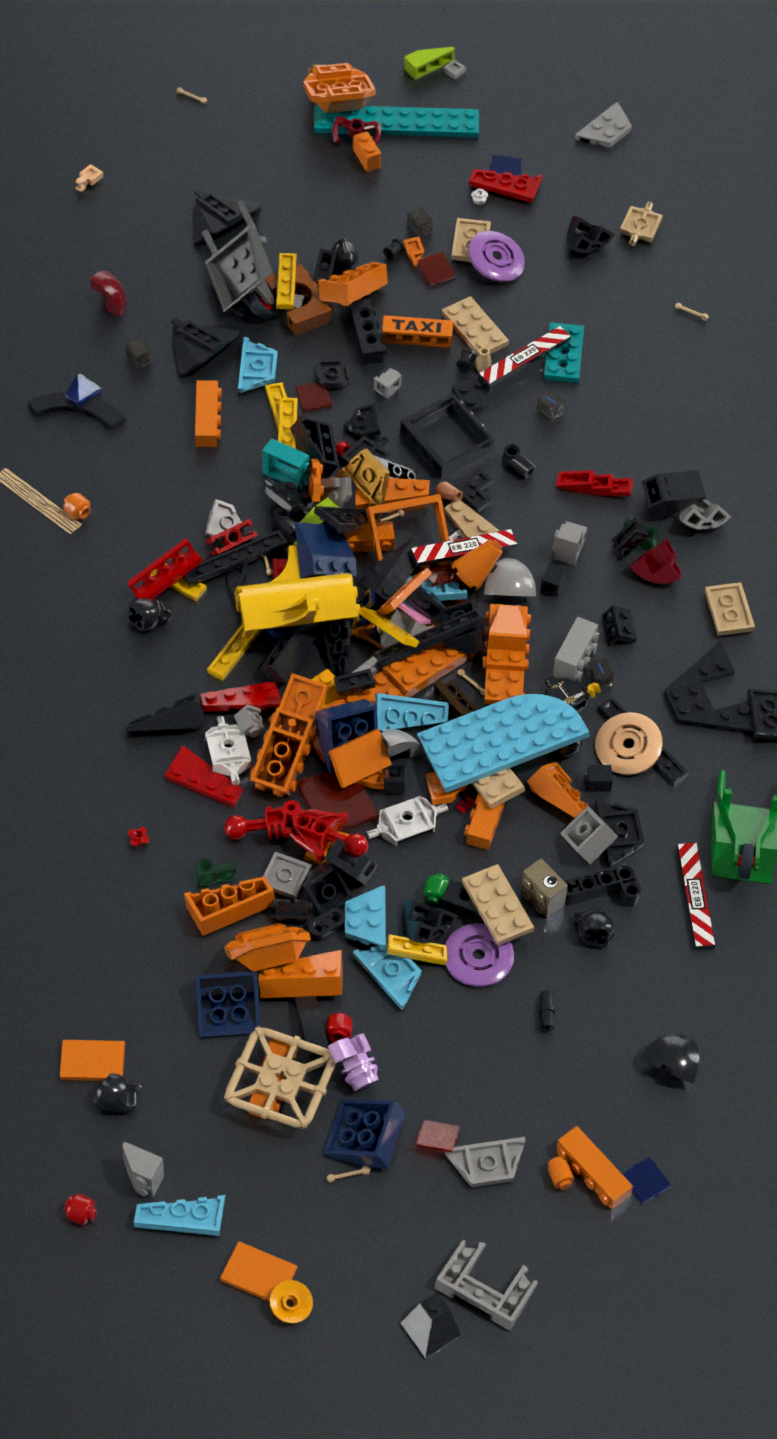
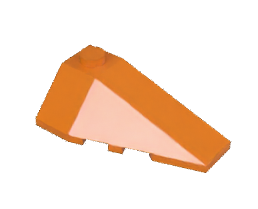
[527,762,588,818]

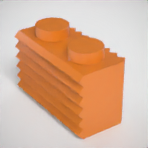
[353,132,381,172]

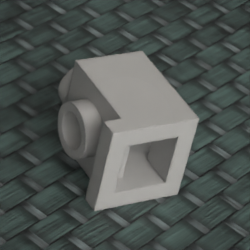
[374,368,401,399]
[234,705,265,738]

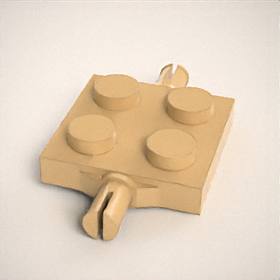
[620,201,663,246]

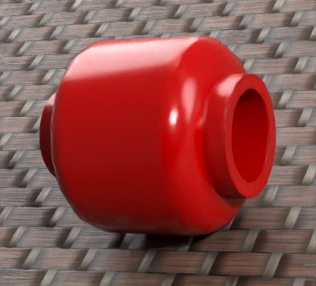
[325,1013,353,1043]
[64,1194,98,1226]

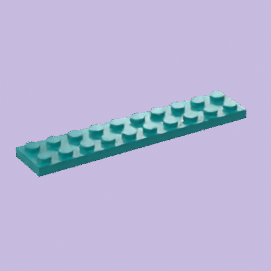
[314,105,479,138]

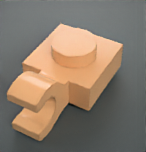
[75,164,103,192]

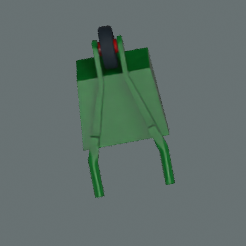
[711,770,777,884]

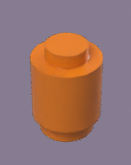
[548,1156,575,1190]

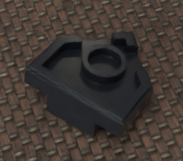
[343,403,381,438]

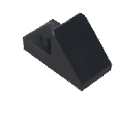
[313,248,337,284]
[406,586,447,624]
[385,765,405,794]

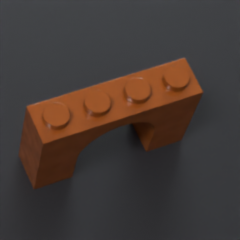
[265,264,334,335]

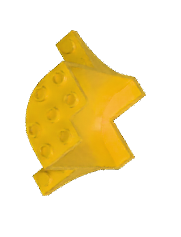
[234,545,361,636]

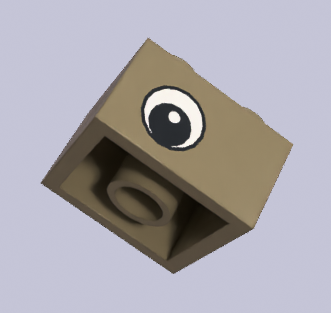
[521,858,568,918]

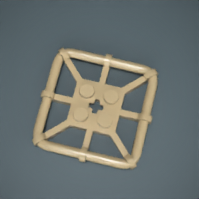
[224,1026,335,1129]

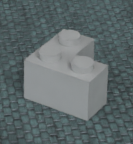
[552,521,587,566]

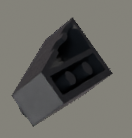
[290,416,339,478]

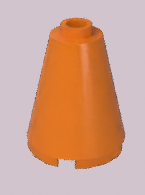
[451,540,502,590]

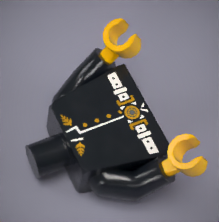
[545,676,601,712]

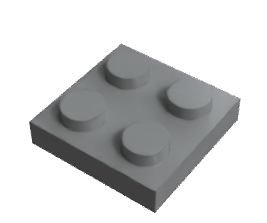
[263,852,312,900]

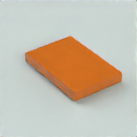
[377,568,432,616]
[328,729,392,788]
[60,1040,125,1081]
[220,1241,297,1302]

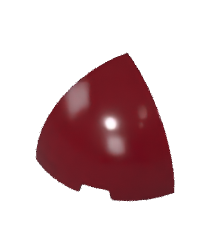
[90,271,127,317]
[630,539,681,584]

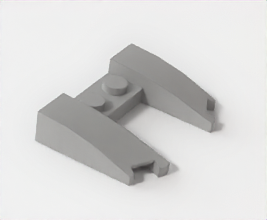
[434,1240,538,1331]

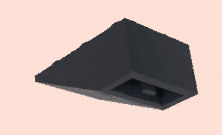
[642,470,706,520]

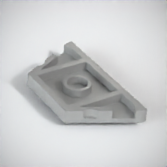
[575,102,632,148]
[445,1137,525,1187]

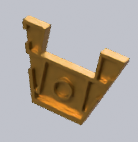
[332,449,390,522]

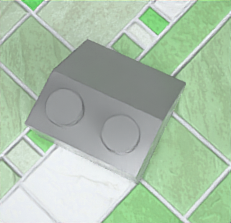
[560,806,618,864]
[122,1142,164,1197]

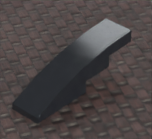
[294,996,329,1058]

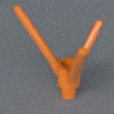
[351,613,389,649]

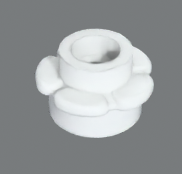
[471,189,488,205]

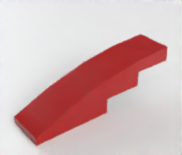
[556,470,633,496]

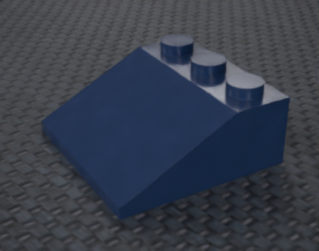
[295,522,357,578]
[315,699,378,773]
[195,971,261,1037]
[323,1099,406,1168]

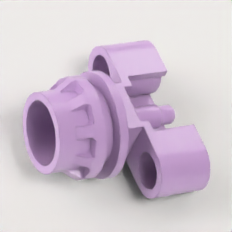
[328,1033,379,1091]

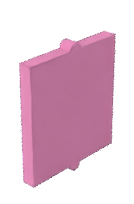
[398,603,433,624]

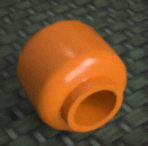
[63,493,91,520]

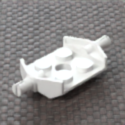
[205,716,251,785]
[366,796,448,846]

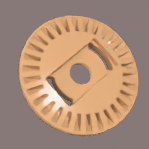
[595,713,663,775]

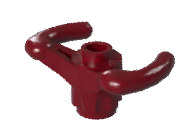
[332,116,381,145]

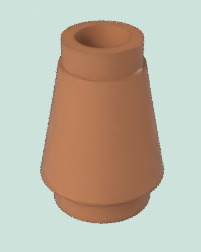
[436,482,463,501]

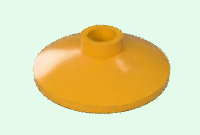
[270,1280,313,1323]

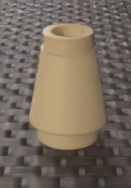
[474,347,492,372]

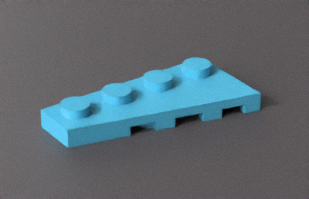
[374,693,449,730]
[134,1195,225,1236]

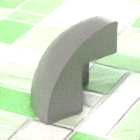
[679,499,731,530]
[484,558,536,596]
[380,608,430,647]
[380,729,424,759]

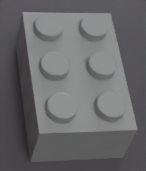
[553,617,600,682]

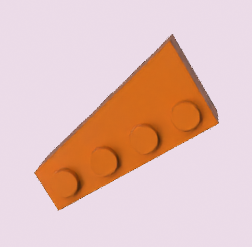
[318,262,388,306]
[355,478,430,514]
[184,877,275,936]
[258,950,343,998]

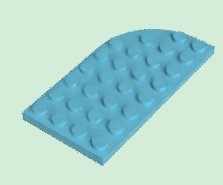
[417,694,590,793]

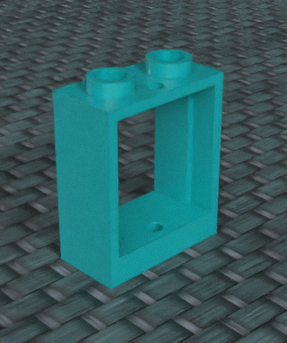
[262,438,310,490]

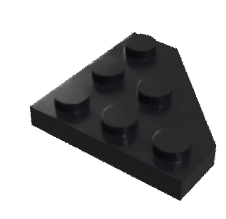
[314,506,368,534]

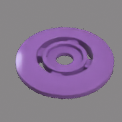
[468,231,525,282]
[445,924,514,987]

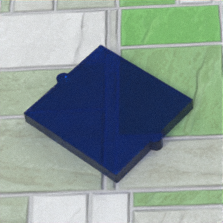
[489,155,522,176]
[622,1157,671,1204]

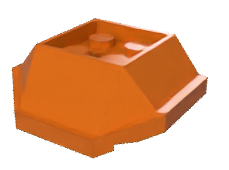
[303,63,376,113]
[224,923,311,972]

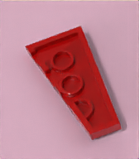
[469,169,543,203]
[200,681,281,711]
[165,746,243,808]

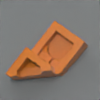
[403,236,425,268]

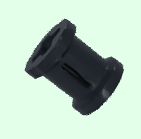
[383,238,405,260]
[456,348,476,372]

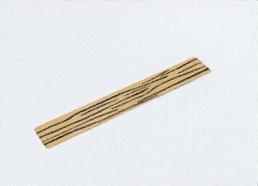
[0,468,81,534]

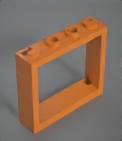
[366,494,450,570]

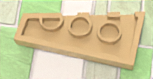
[444,500,500,537]

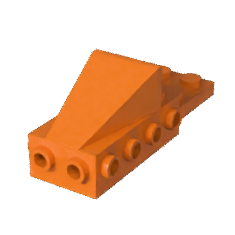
[483,604,531,704]
[250,673,329,797]

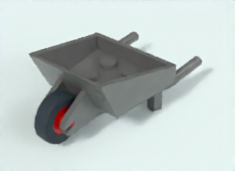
[202,200,276,319]

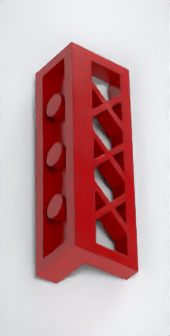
[127,538,203,599]

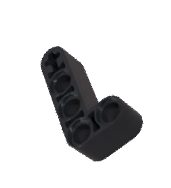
[564,865,641,907]

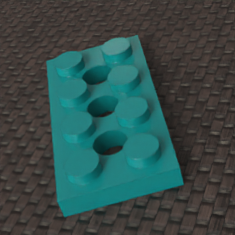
[544,322,584,383]

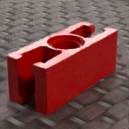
[206,519,257,556]

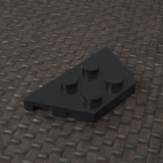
[595,798,645,866]

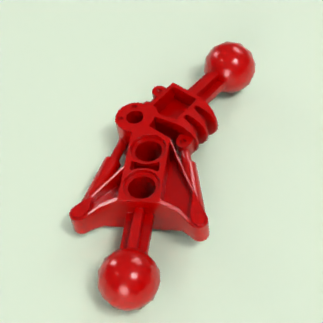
[224,800,369,862]

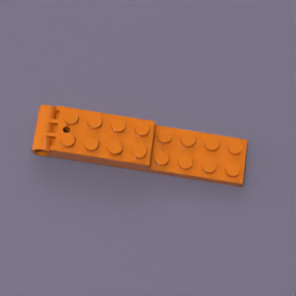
[324,641,476,709]

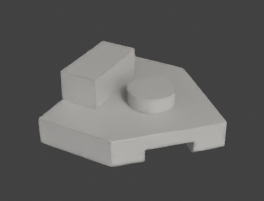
[321,477,352,508]
[205,499,245,540]

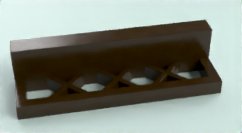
[434,680,478,719]

